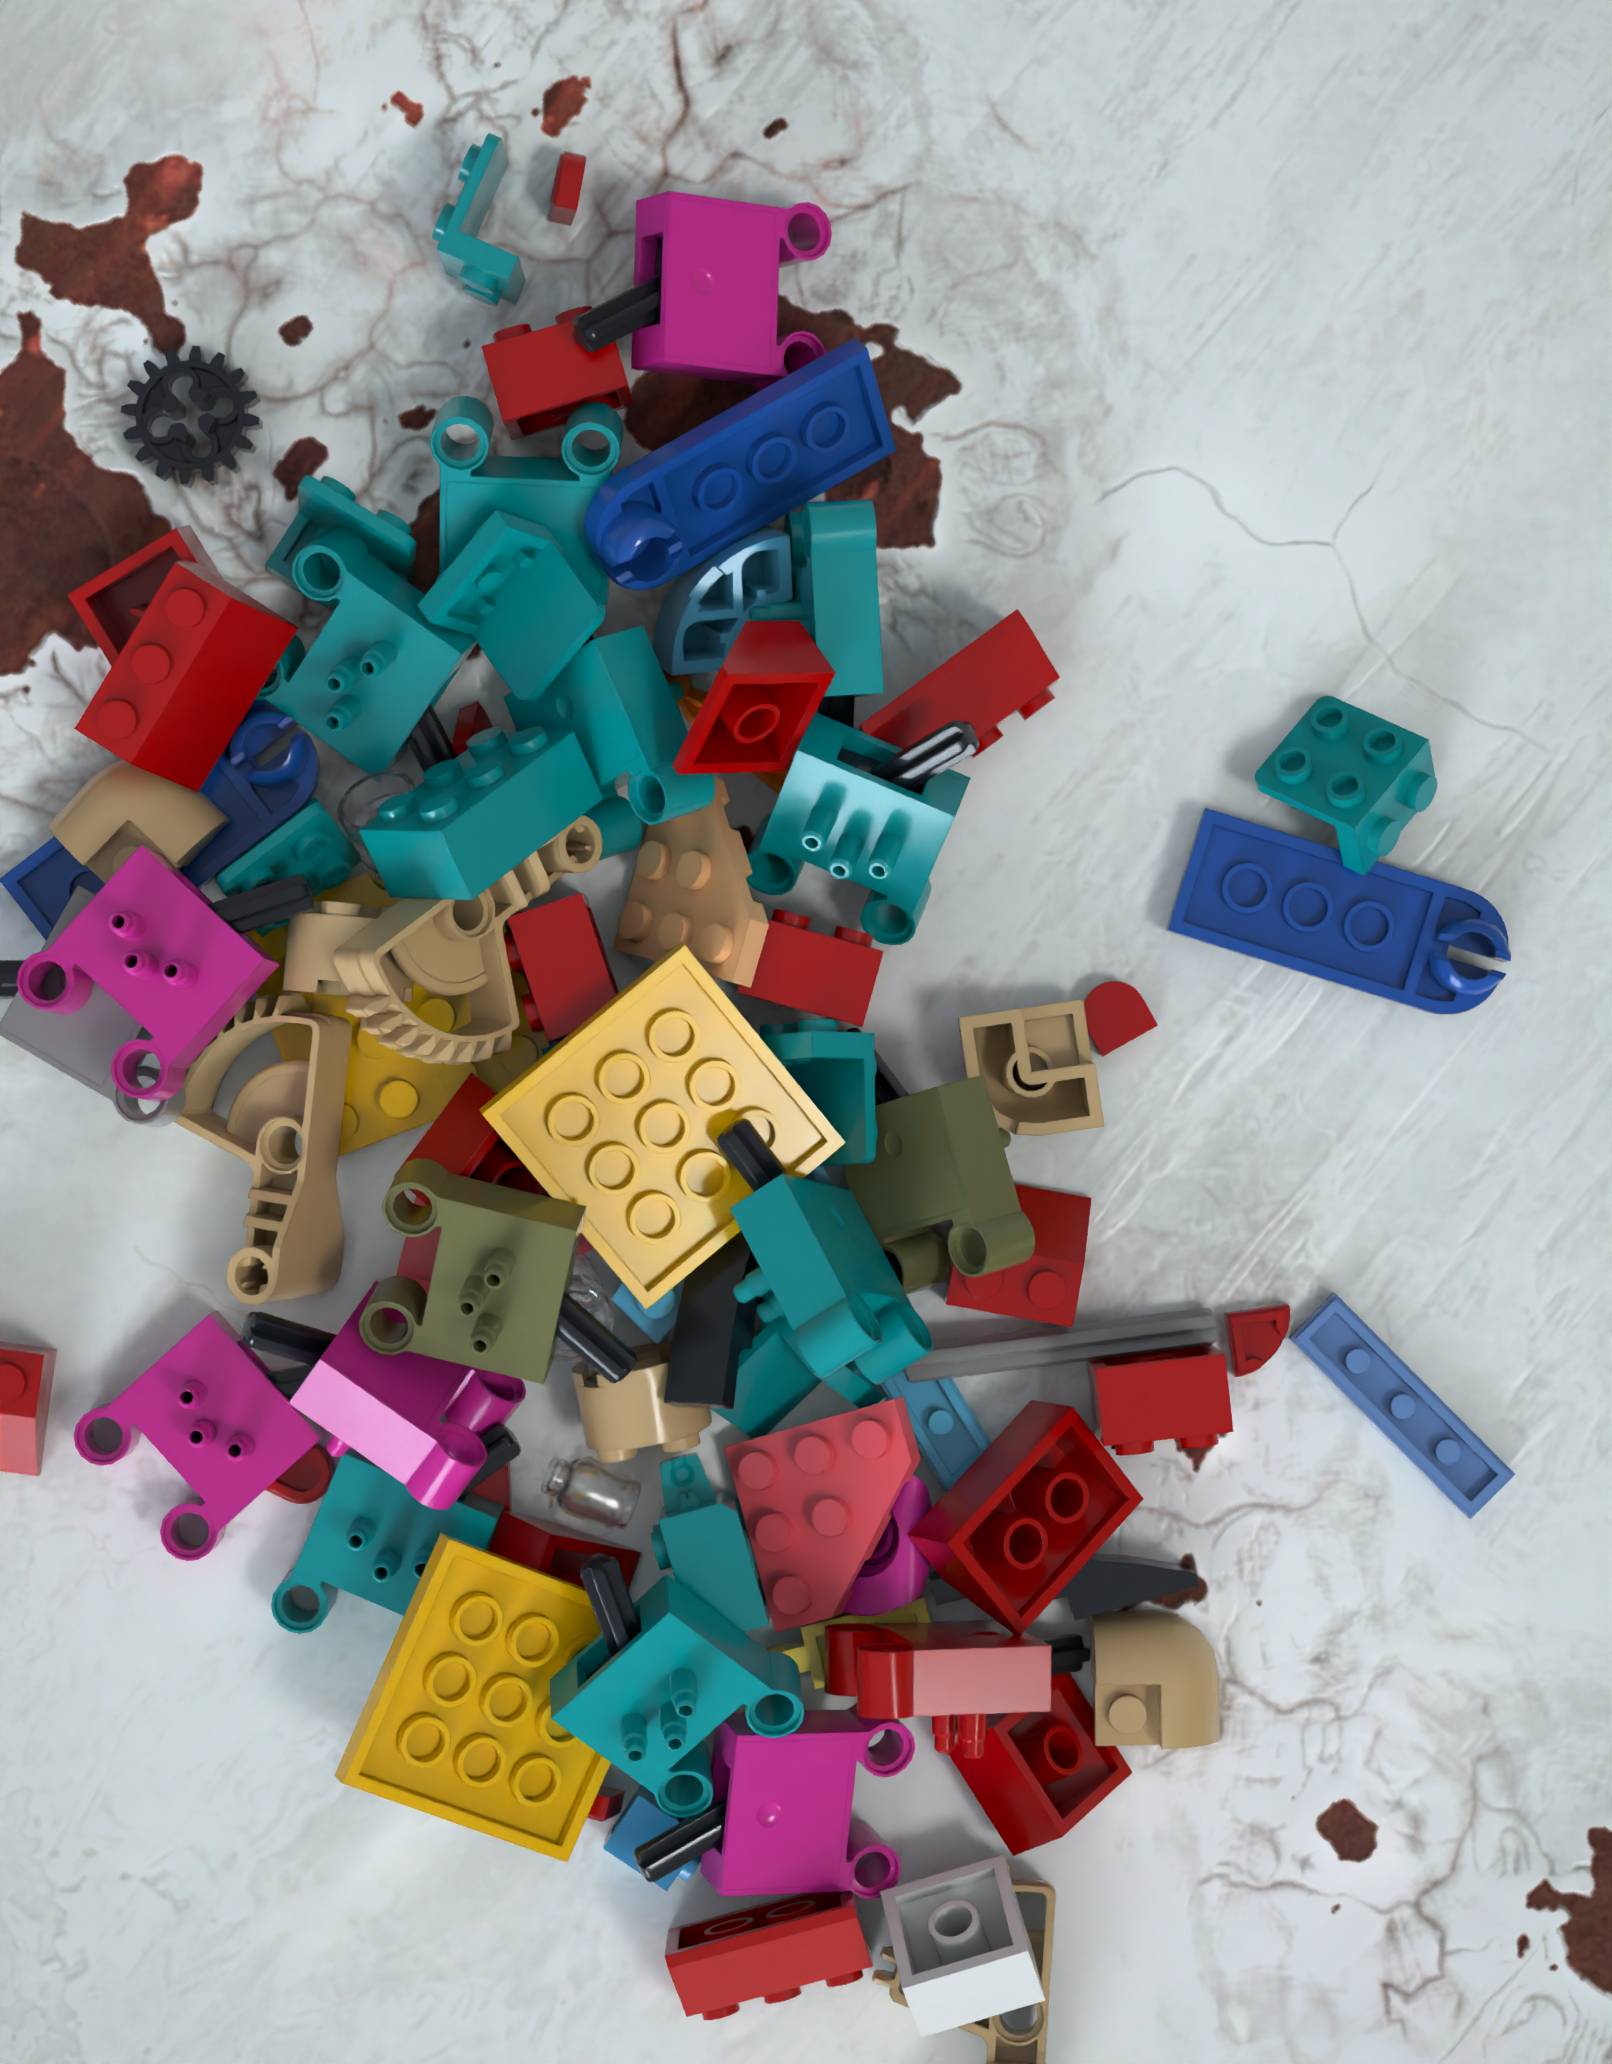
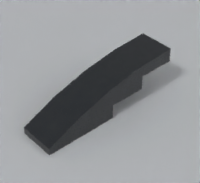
[664,1231,759,1409]
[928,1554,1199,1620]

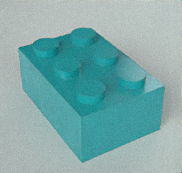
[358,726,604,900]

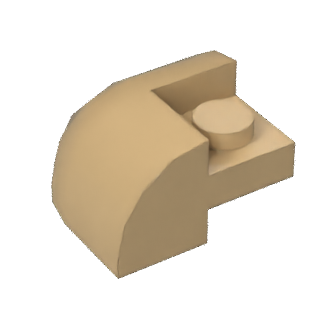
[47,760,231,884]
[958,999,1105,1136]
[1090,1610,1220,1749]

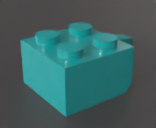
[650,1452,770,1632]

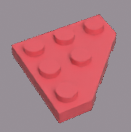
[724,1396,921,1633]

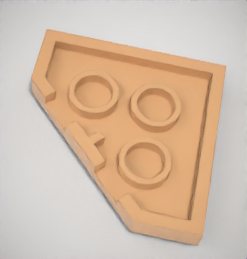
[612,777,769,988]

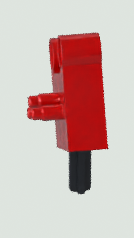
[824,1620,1091,1759]

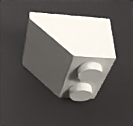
[880,1854,1045,2038]

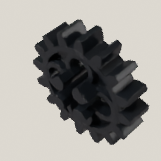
[121,346,263,488]

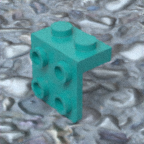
[432,133,526,306]
[265,475,416,612]
[417,510,606,702]
[1255,696,1437,876]
[214,797,364,938]
[759,1019,878,1167]
[710,1316,886,1439]

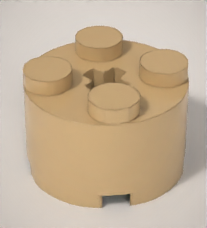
[283,901,414,1002]
[572,1342,712,1463]

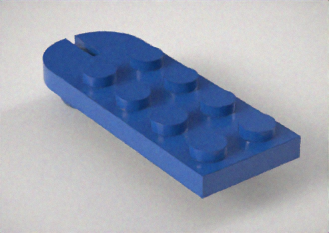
[584,338,896,591]
[0,700,320,940]
[1166,808,1511,1015]

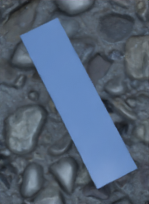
[1288,1293,1515,1519]

